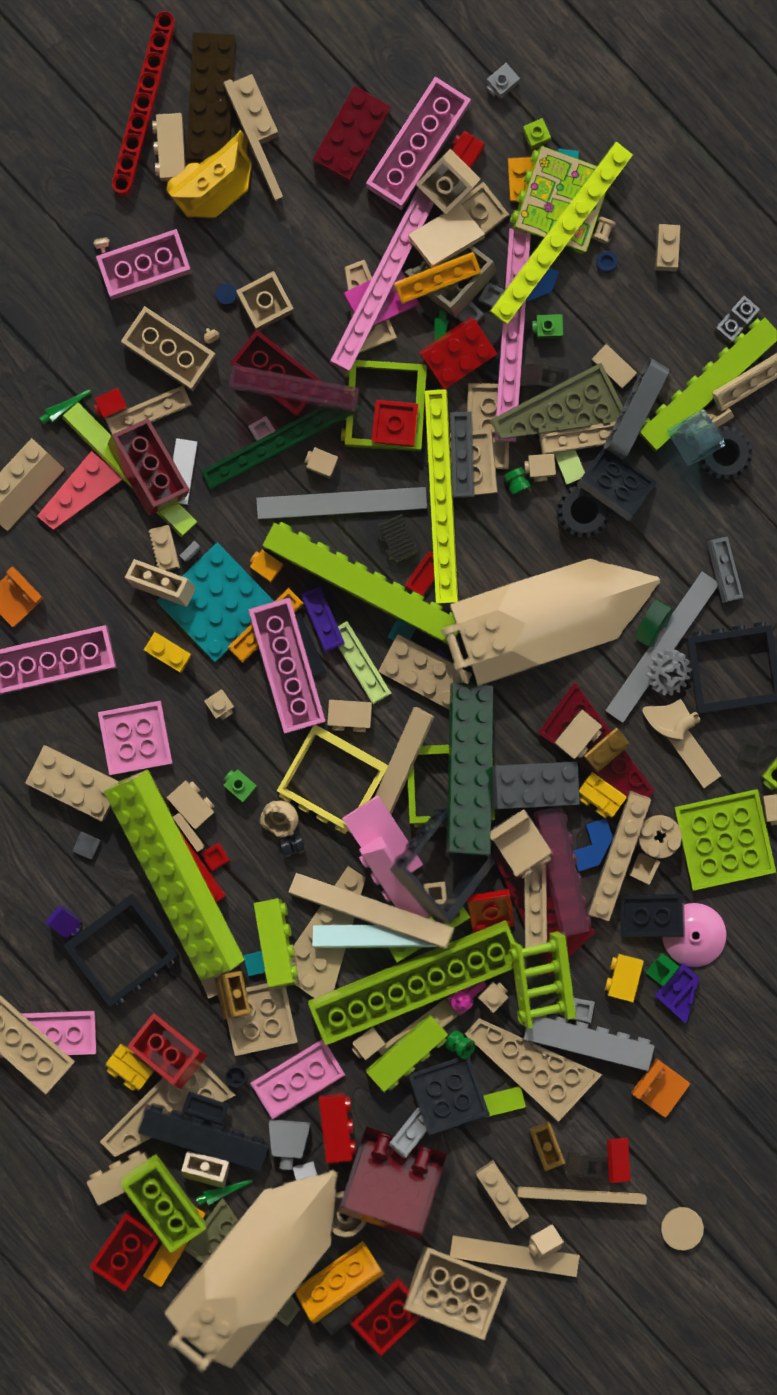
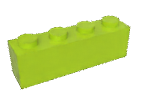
[254,898,299,989]
[366,1013,448,1092]

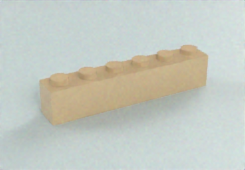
[588,791,651,921]

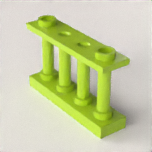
[509,931,576,1029]

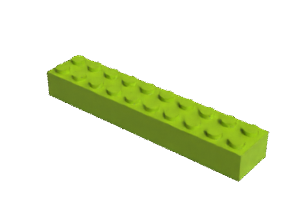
[262,522,460,646]
[104,770,245,981]
[308,920,515,1045]

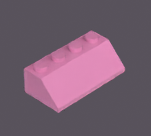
[359,835,430,918]

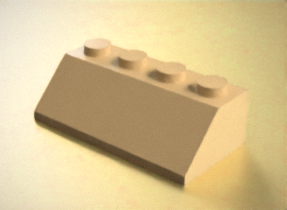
[0,438,65,531]

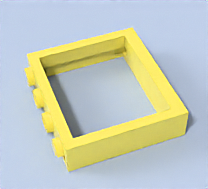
[277,724,388,834]

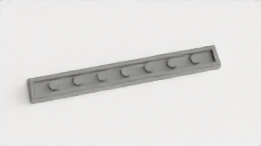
[257,487,427,519]
[605,571,718,723]

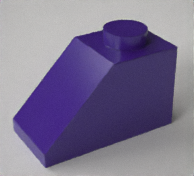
[45,905,82,938]

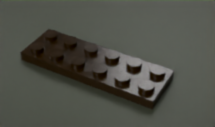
[186,32,236,161]

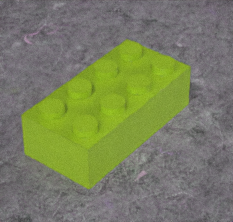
[121,1154,206,1253]

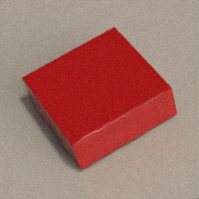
[201,842,230,871]

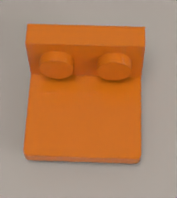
[0,566,44,627]
[631,1058,690,1117]

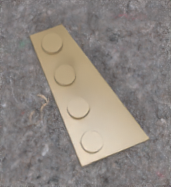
[344,259,397,353]

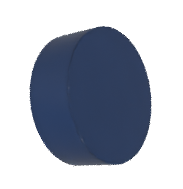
[596,251,617,273]
[216,283,237,305]

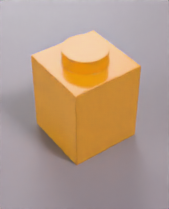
[249,550,283,582]

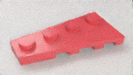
[37,451,123,530]

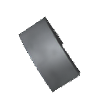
[714,296,760,343]

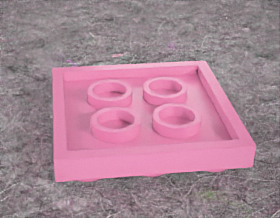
[98,701,173,775]

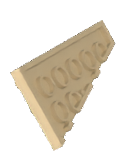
[464,1018,602,1122]

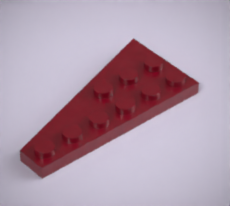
[538,682,654,797]
[492,848,595,976]

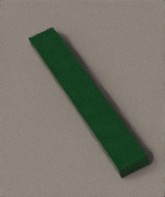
[201,391,361,490]

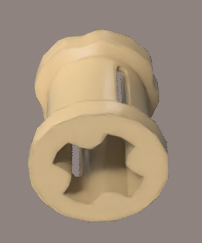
[591,217,616,244]

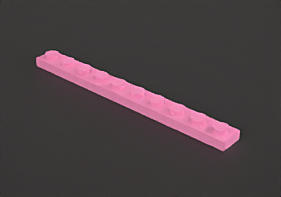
[329,187,434,372]
[494,228,531,442]

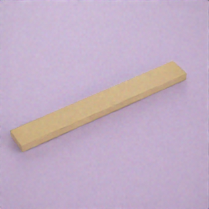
[288,873,454,949]

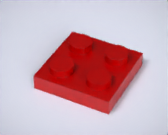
[371,400,419,447]
[467,889,515,933]

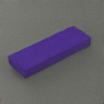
[301,586,345,652]

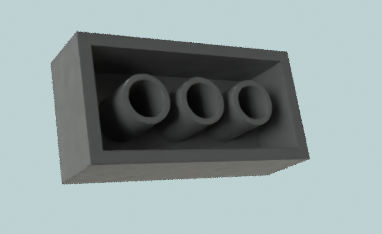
[491,762,580,809]

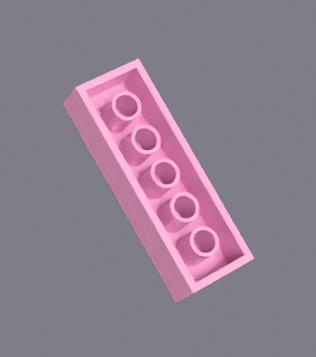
[366,77,471,210]
[248,598,325,733]
[0,625,117,695]

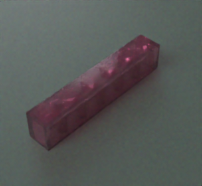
[229,365,360,412]
[533,806,591,938]

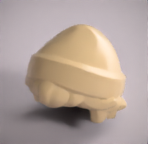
[260,801,299,837]

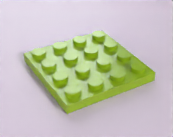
[674,789,776,891]

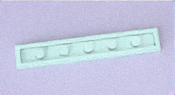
[312,925,438,948]

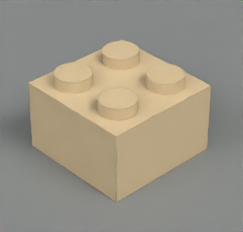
[416,149,480,214]
[236,271,294,331]

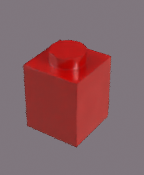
[94,388,128,420]

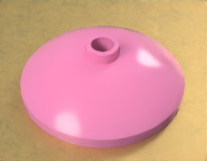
[662,903,726,967]

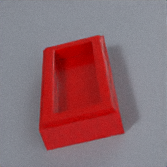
[404,551,435,596]
[607,1138,630,1183]

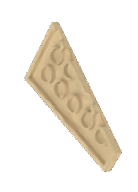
[292,866,365,998]
[100,1063,236,1157]

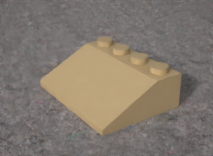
[404,1247,507,1340]

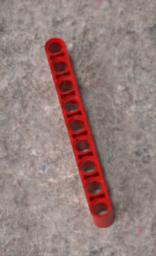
[112,11,175,197]

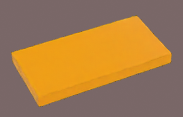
[294,1241,384,1324]

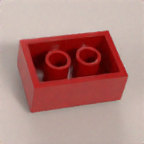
[418,317,497,389]
[127,1013,208,1089]
[319,1092,356,1163]
[90,1211,160,1291]
[351,1277,422,1355]

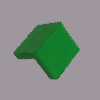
[646,953,679,986]

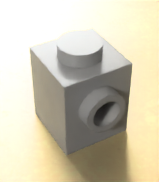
[486,63,520,99]

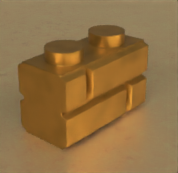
[583,728,630,772]
[214,971,251,1020]
[529,1121,565,1171]

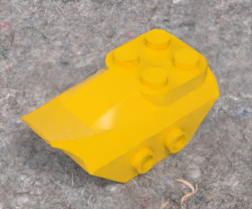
[166,130,252,218]

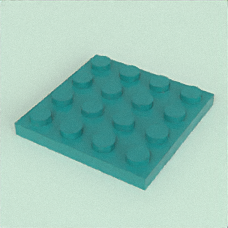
[156,542,275,662]

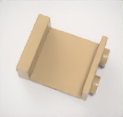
[490,810,553,878]

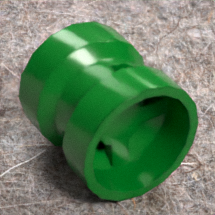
[503,467,531,495]
[445,1030,475,1059]

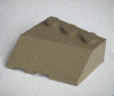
[405,245,497,318]

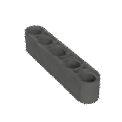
[604,358,669,459]

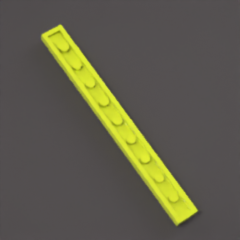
[489,142,633,324]
[425,389,458,604]

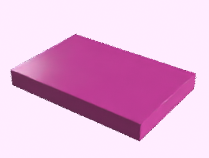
[343,269,419,327]

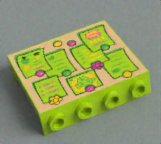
[510,146,606,254]

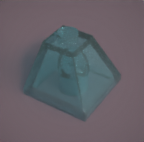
[667,409,725,467]

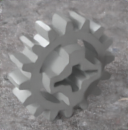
[646,649,691,695]

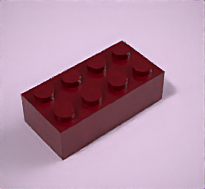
[313,86,391,184]
[230,329,324,418]
[107,418,190,516]

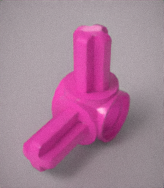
[445,981,486,1016]

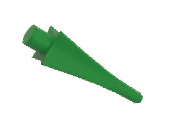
[434,310,450,341]
[39,389,91,425]
[196,1179,253,1206]

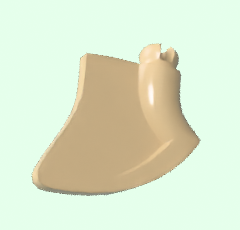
[642,699,700,741]

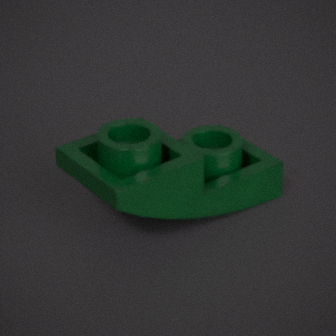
[634,600,674,647]

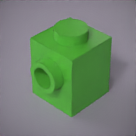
[532,314,563,339]
[223,769,257,802]

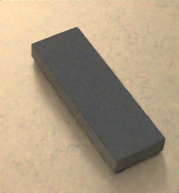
[707,536,744,603]

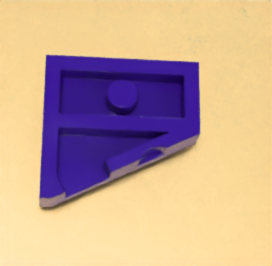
[654,964,699,1023]

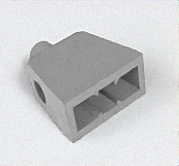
[269,1119,310,1170]

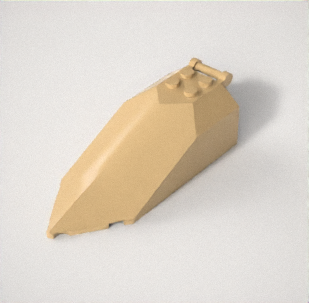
[441,559,660,686]
[165,1170,337,1372]

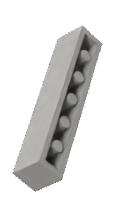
[523,1015,655,1071]

